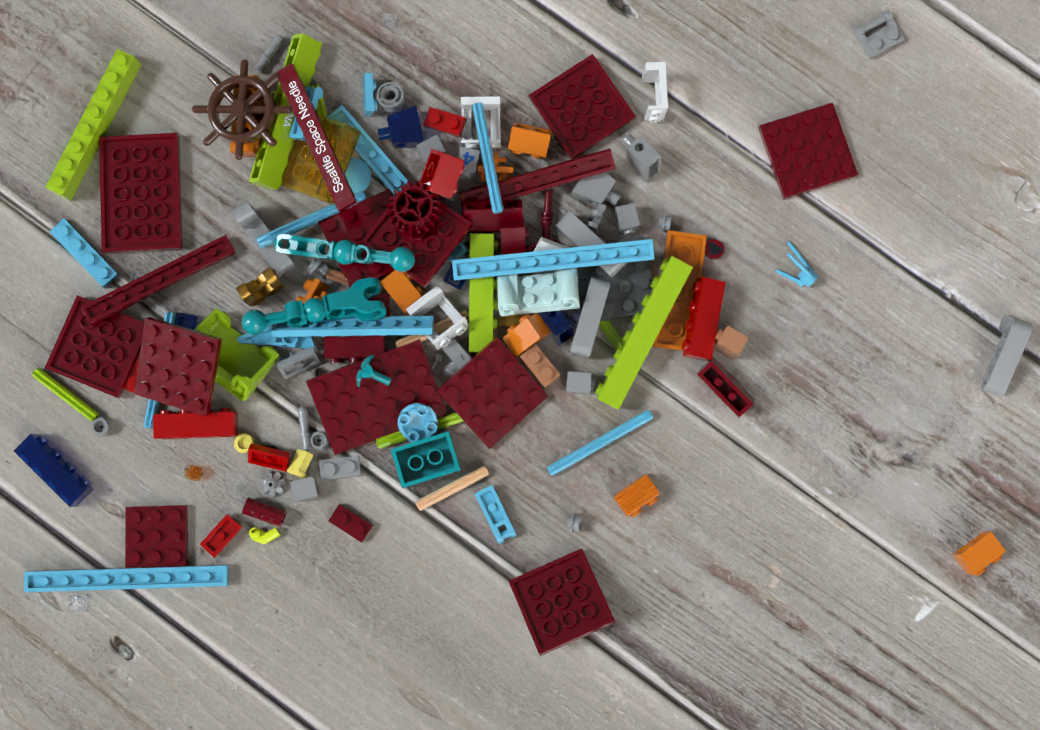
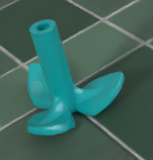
[356,354,391,387]

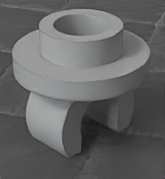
[308,258,329,279]

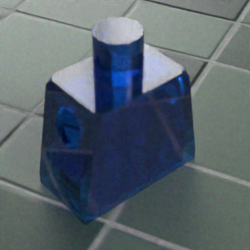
[377,106,424,148]
[538,310,574,346]

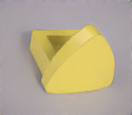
[287,449,313,479]

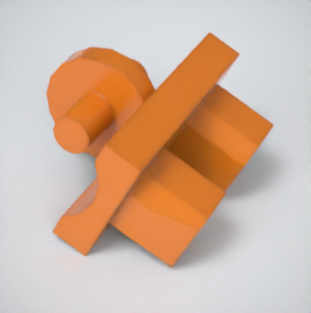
[478,151,514,182]
[295,278,329,304]

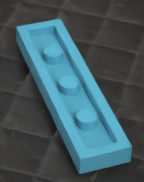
[50,219,119,288]

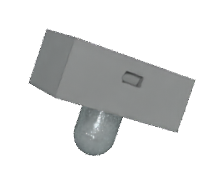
[442,339,471,376]

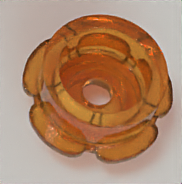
[184,465,204,481]

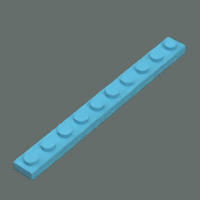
[327,105,468,262]
[452,239,654,281]
[24,565,229,592]

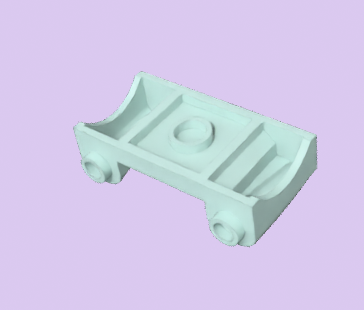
[497,268,580,316]

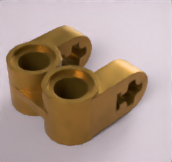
[236,267,284,307]

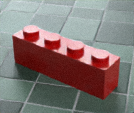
[682,277,726,361]
[153,408,238,439]

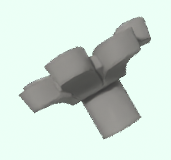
[260,471,287,497]

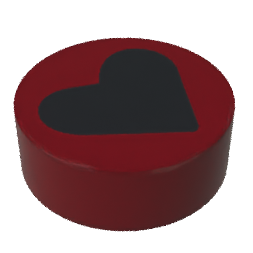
[705,239,724,260]

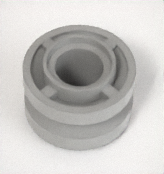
[376,82,406,114]

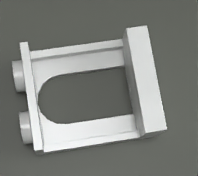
[642,62,668,123]
[461,96,501,151]
[406,285,469,350]

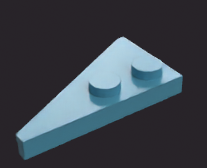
[237,324,316,349]

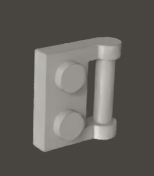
[853,10,905,59]

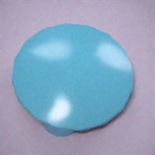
[339,157,371,194]
[398,403,438,442]

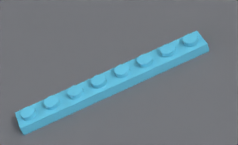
[271,316,434,337]

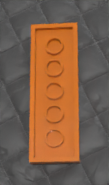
[652,230,707,351]

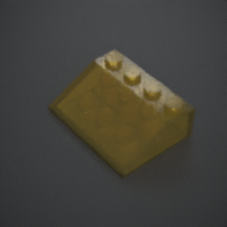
[281,115,361,205]

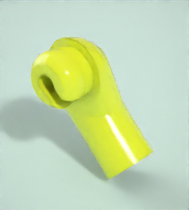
[249,527,281,544]

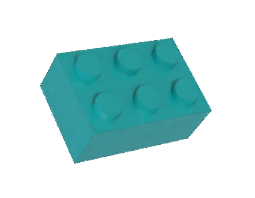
[390,431,461,488]

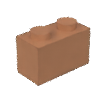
[714,326,749,359]
[520,344,560,389]

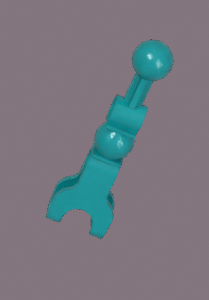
[274,234,415,272]
[242,278,386,335]

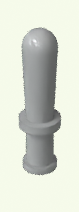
[253,35,284,73]
[298,406,312,451]

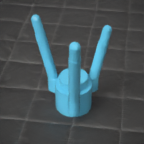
[776,241,819,287]

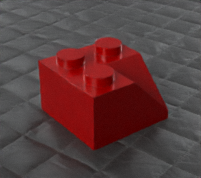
[419,148,464,199]

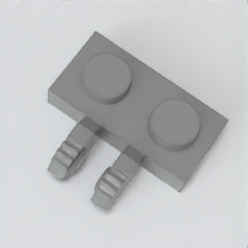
[586,203,606,234]

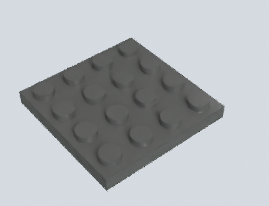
[571,235,653,322]

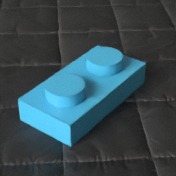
[362,73,377,117]

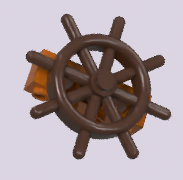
[192,59,292,160]

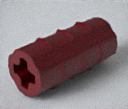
[242,497,287,527]

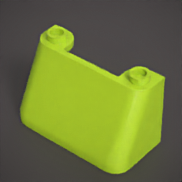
[194,308,279,401]

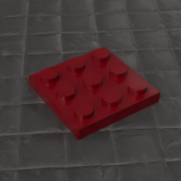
[125,505,188,568]

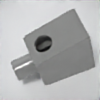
[622,134,661,182]
[571,172,621,207]

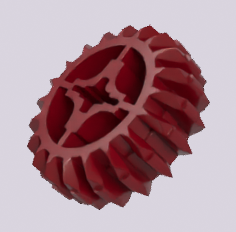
[387,182,441,236]

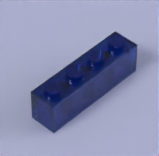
[14,434,94,507]

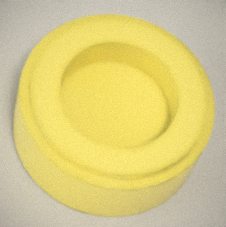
[234,433,255,453]

